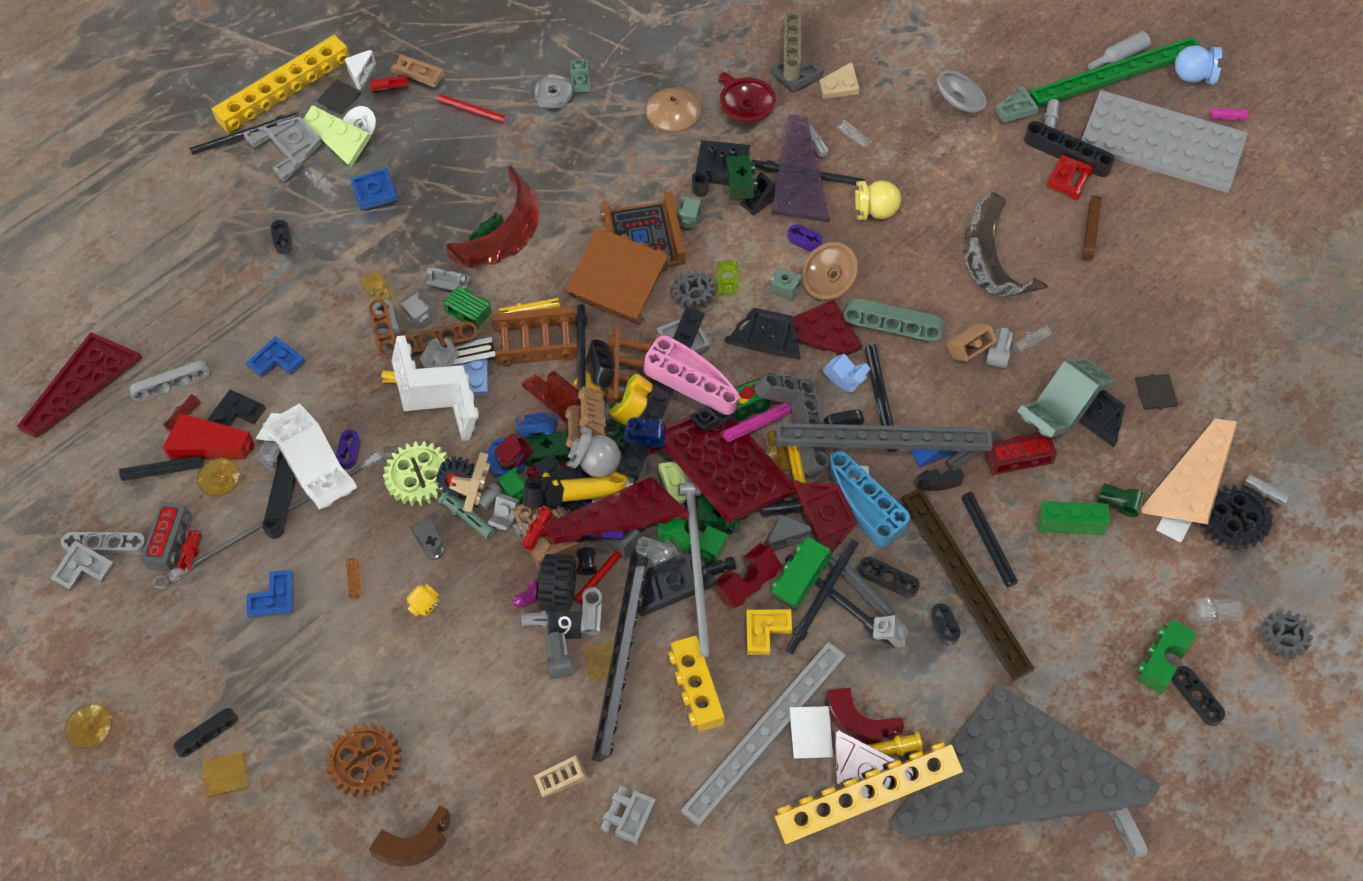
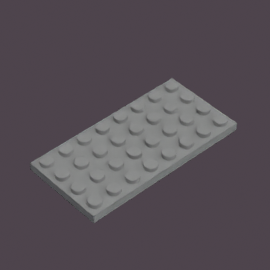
[1081,90,1248,193]

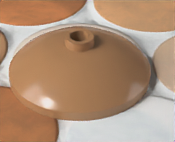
[646,87,702,133]
[802,242,859,300]

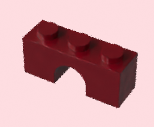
[714,543,783,608]

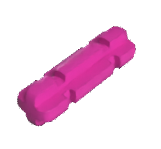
[1210,108,1249,121]

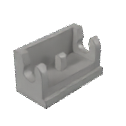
[419,337,459,368]

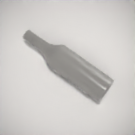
[1088,31,1151,70]

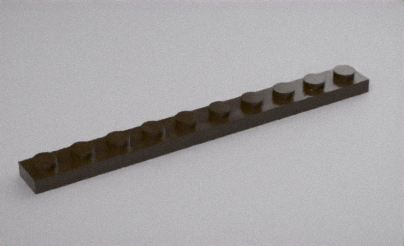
[902,488,1035,681]

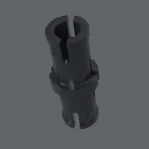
[760,499,804,517]

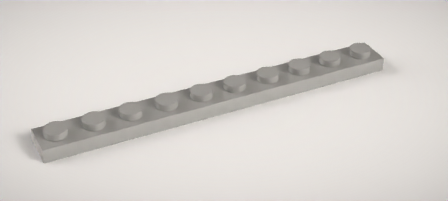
[681,642,846,828]

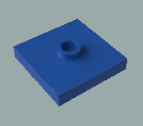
[350,168,398,211]

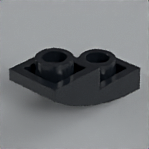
[690,405,736,432]
[916,469,964,491]

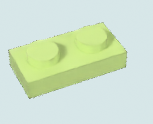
[658,461,687,504]

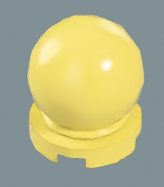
[855,180,901,221]

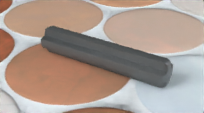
[946,430,1000,470]

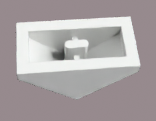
[345,50,376,90]

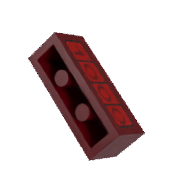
[985,432,1057,475]

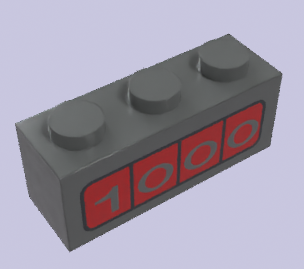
[141,502,192,572]

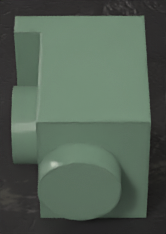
[678,196,701,230]
[770,269,802,301]

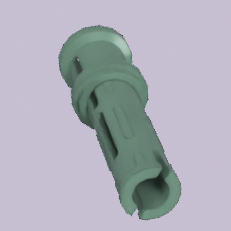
[438,491,496,540]

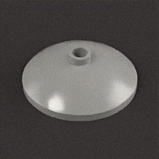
[937,70,987,113]

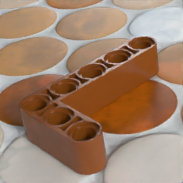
[369,299,477,358]

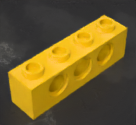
[668,635,725,733]

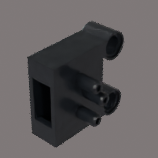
[692,140,750,201]

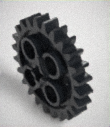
[1200,484,1273,550]

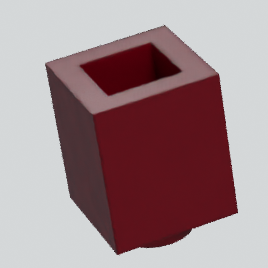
[494,434,533,468]

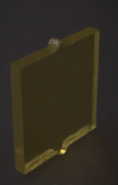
[585,642,628,682]
[202,751,248,798]

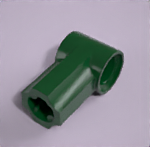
[1098,483,1145,517]

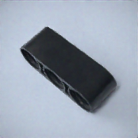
[586,339,615,387]

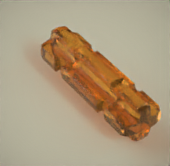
[346,558,361,600]

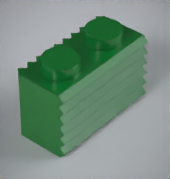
[443,286,492,330]

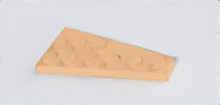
[1141,418,1237,524]

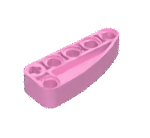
[643,336,739,415]

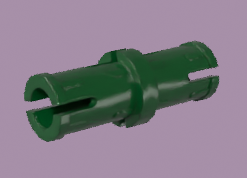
[468,212,504,246]

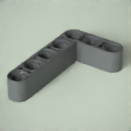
[754,372,830,477]

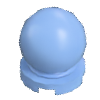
[1175,45,1222,84]

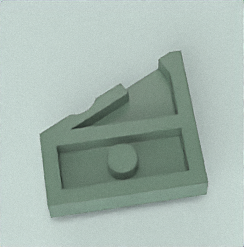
[996,87,1039,123]

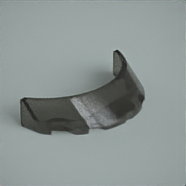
[963,192,1048,296]

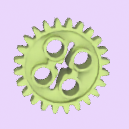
[383,441,450,506]

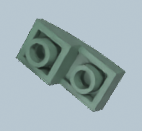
[570,59,591,93]

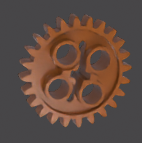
[325,723,403,799]

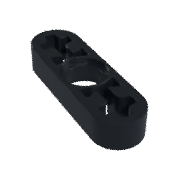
[859,557,920,598]
[1171,666,1225,726]
[173,708,238,758]

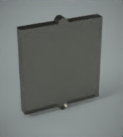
[317,79,361,114]
[1135,374,1178,410]

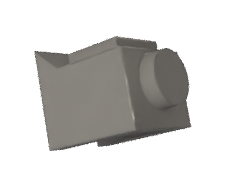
[400,292,432,330]

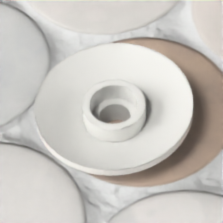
[343,106,376,136]

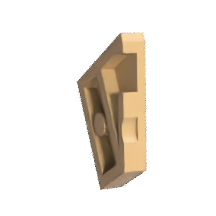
[819,63,860,99]

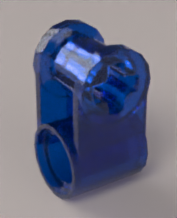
[623,417,665,447]

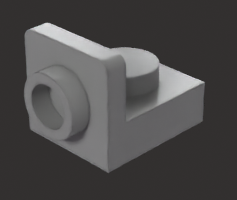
[488,493,519,530]

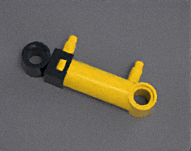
[523,471,627,508]

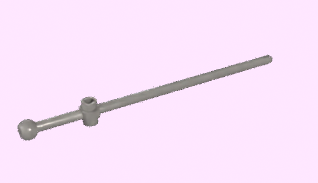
[679,473,709,657]

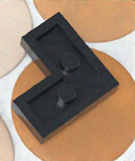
[207,389,266,427]
[534,454,593,480]

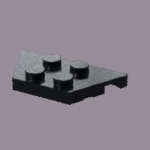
[724,307,801,360]
[1079,390,1126,447]
[638,552,719,616]

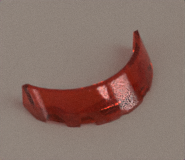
[446,165,539,268]

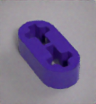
[787,224,823,252]
[336,430,360,469]

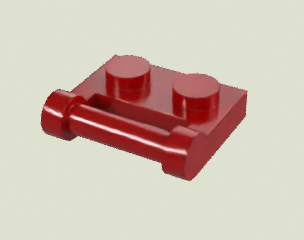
[1047,155,1094,200]

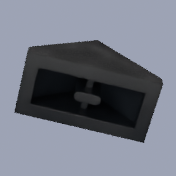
[740,172,775,215]

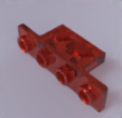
[522,371,581,423]

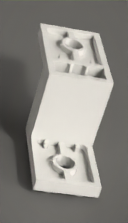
[391,336,479,441]
[263,403,357,509]

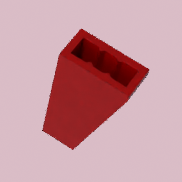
[162,413,254,460]

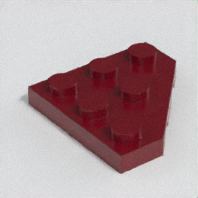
[793,300,863,356]

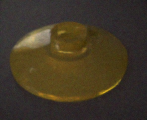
[766,431,791,471]
[197,458,240,496]
[65,704,112,749]

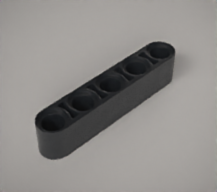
[1024,121,1115,177]

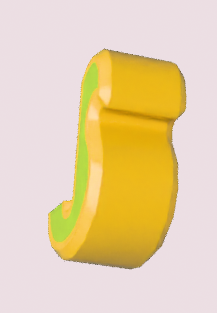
[609,374,653,426]

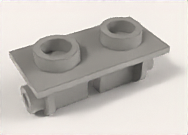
[426,266,470,291]
[256,440,280,470]

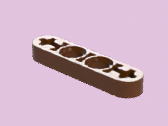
[1082,195,1102,260]

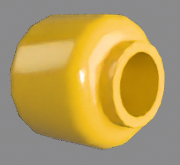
[406,583,440,617]

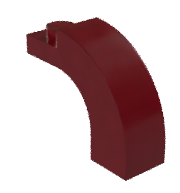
[826,688,904,745]

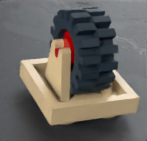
[436,452,490,512]

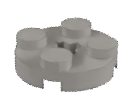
[535,75,572,108]

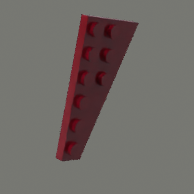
[542,477,689,544]

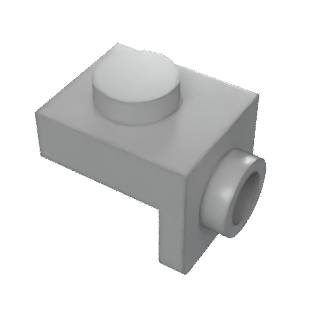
[873,615,908,648]

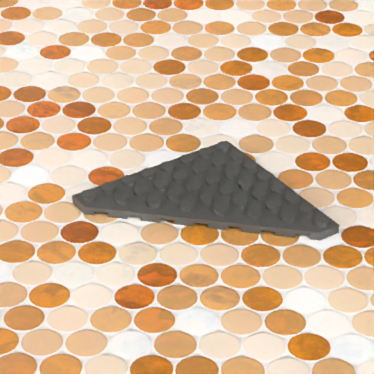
[890,684,1161,840]

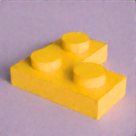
[746,609,792,655]

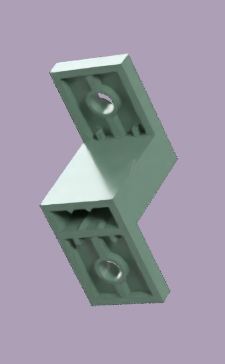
[1017,357,1118,437]

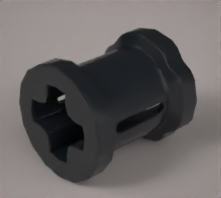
[577,547,597,575]

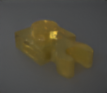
[360,270,392,300]

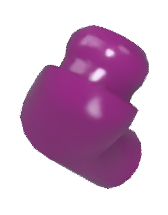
[512,580,539,607]

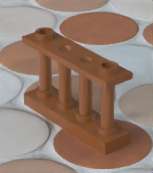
[493,306,577,366]
[606,328,664,409]

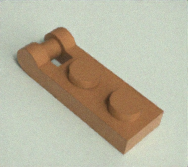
[391,55,444,87]

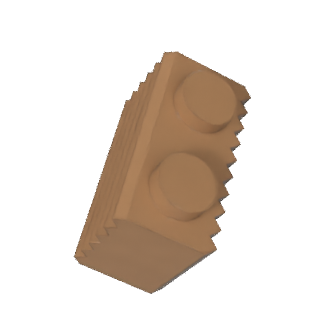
[946,323,997,362]

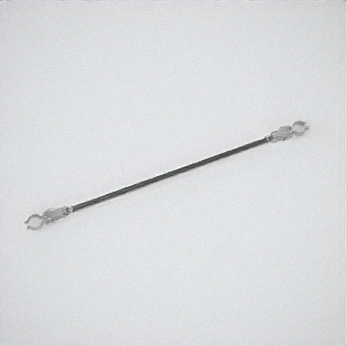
[151,443,399,591]

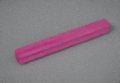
[723,403,792,442]

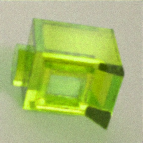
[717,261,738,295]

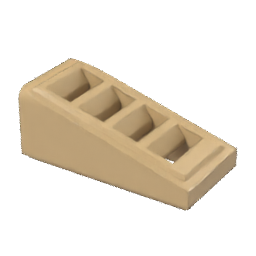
[534,755,588,798]

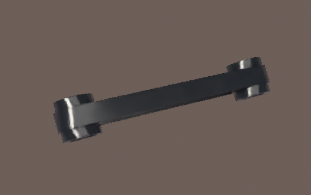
[262,450,296,539]

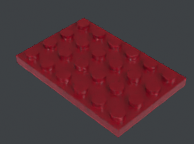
[654,416,795,524]

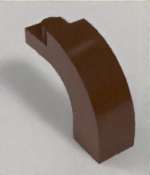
[369,805,451,867]

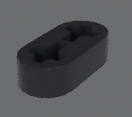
[270,220,293,254]
[824,409,865,425]
[930,603,961,646]

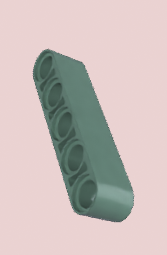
[844,298,944,341]

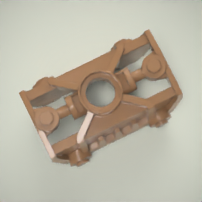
[565,386,606,448]

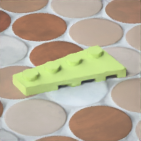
[303,105,371,167]

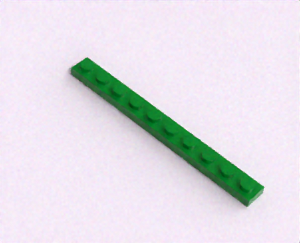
[1029,36,1201,108]

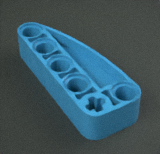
[829,451,910,548]

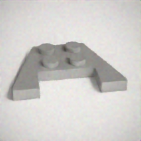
[243,116,322,182]

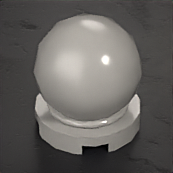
[566,426,621,478]

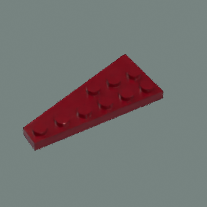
[17,332,143,438]

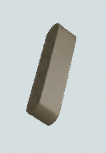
[783,11,801,81]

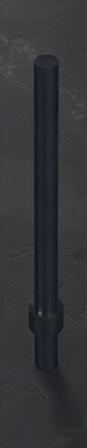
[190,112,299,155]
[751,159,865,185]
[575,304,587,393]
[785,539,858,655]
[785,554,889,642]

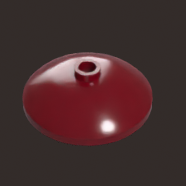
[720,77,776,123]

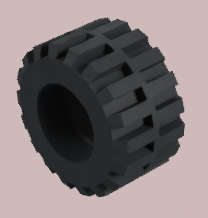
[538,554,576,611]

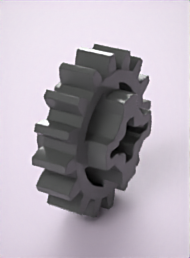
[672,269,715,310]
[1260,610,1313,659]

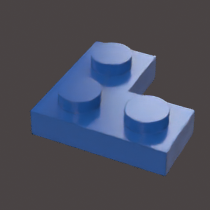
[246,336,305,378]
[246,570,293,618]

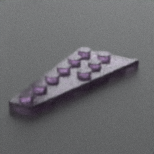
[772,114,830,222]

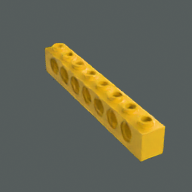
[211,35,350,134]
[773,741,963,844]

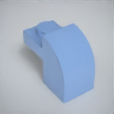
[822,354,870,392]

